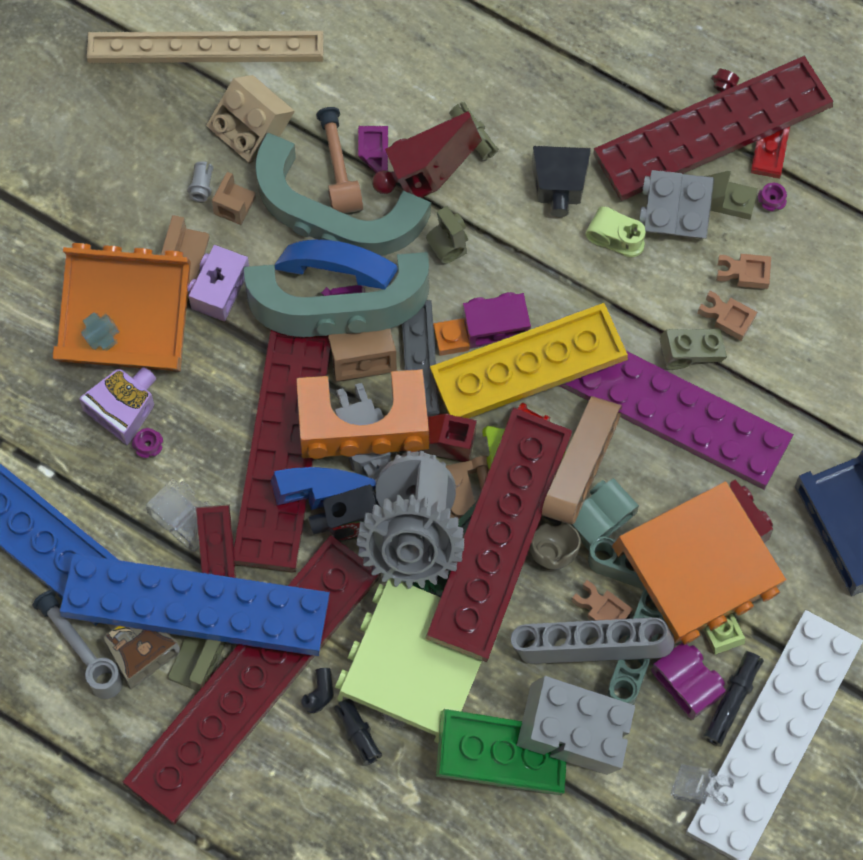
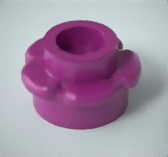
[758,182,787,211]
[132,428,163,458]

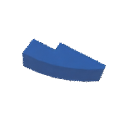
[271,467,376,510]

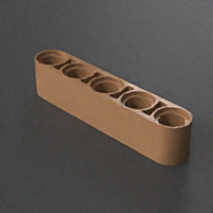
[542,396,622,525]

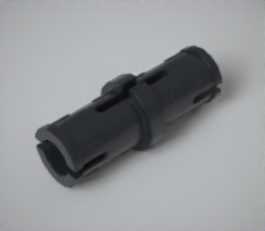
[333,699,382,765]

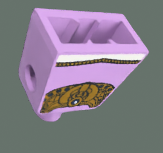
[79,367,156,445]

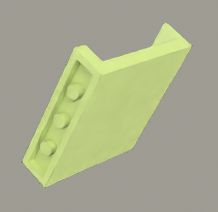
[335,578,482,743]

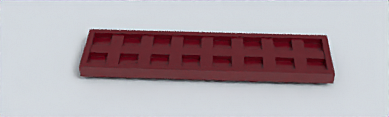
[593,55,834,201]
[234,330,331,572]

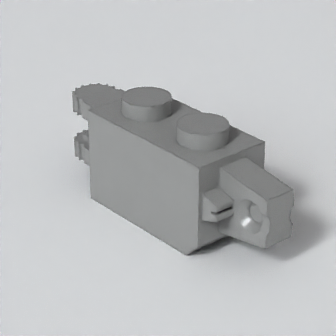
[335,383,395,490]

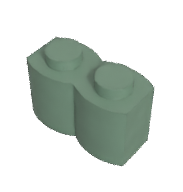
[570,478,639,551]

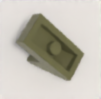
[704,171,758,220]

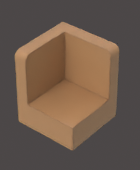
[212,172,256,225]

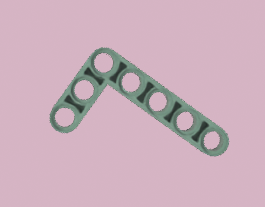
[588,537,664,705]

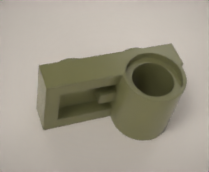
[426,206,468,264]
[659,329,727,370]

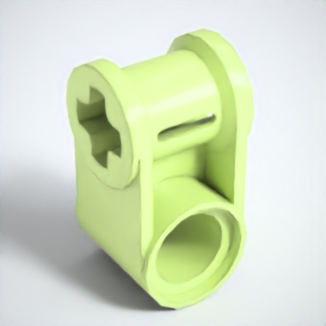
[585,206,646,257]

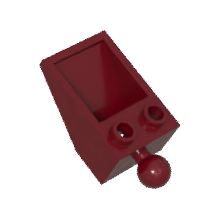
[372,111,482,198]

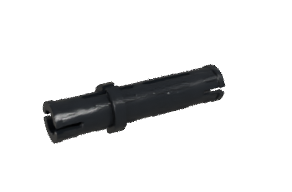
[703,651,764,747]

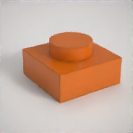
[433,318,470,356]

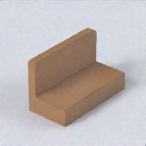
[161,215,210,284]
[328,328,397,381]

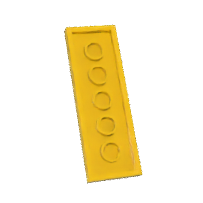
[430,303,628,419]

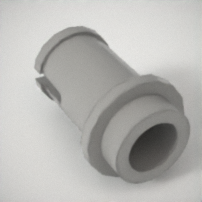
[187,161,213,202]

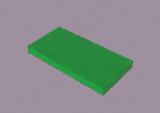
[436,709,566,795]

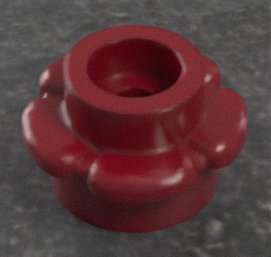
[711,68,740,92]

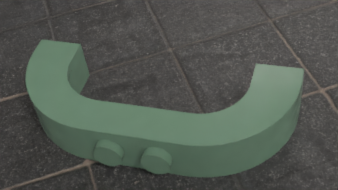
[256,133,431,256]
[244,252,430,337]

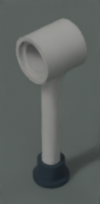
[32,590,123,699]

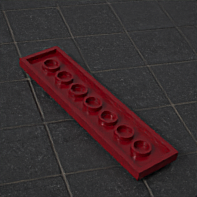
[425,408,573,662]

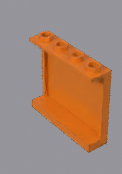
[53,243,191,372]
[612,481,786,645]

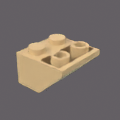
[206,75,295,162]

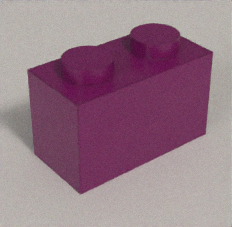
[462,292,531,349]

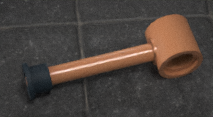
[316,107,363,214]

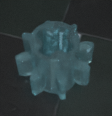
[81,312,120,350]

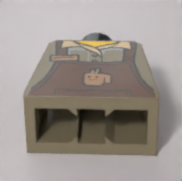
[103,624,180,690]

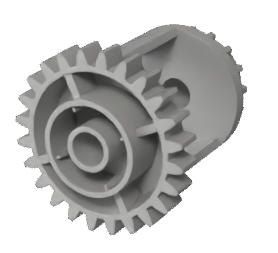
[357,451,464,589]

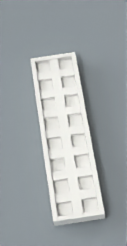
[686,610,863,860]

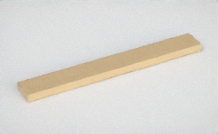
[87,31,324,63]

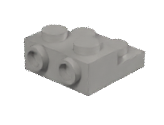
[640,170,714,239]

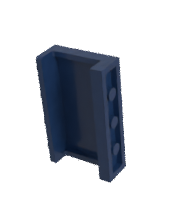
[794,450,863,597]

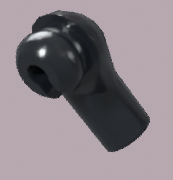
[301,668,334,713]

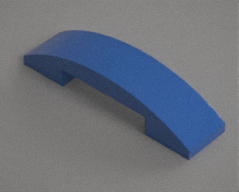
[274,240,398,290]

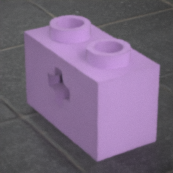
[188,245,249,322]

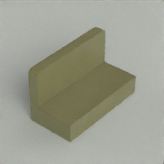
[168,636,226,691]

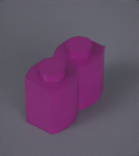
[651,642,726,720]

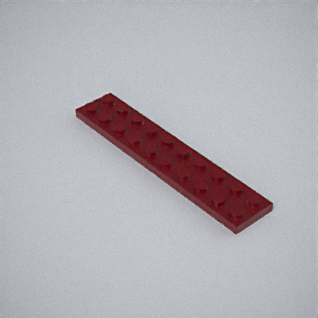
[122,535,381,825]

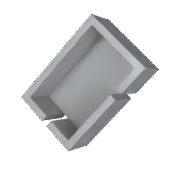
[517,676,635,775]

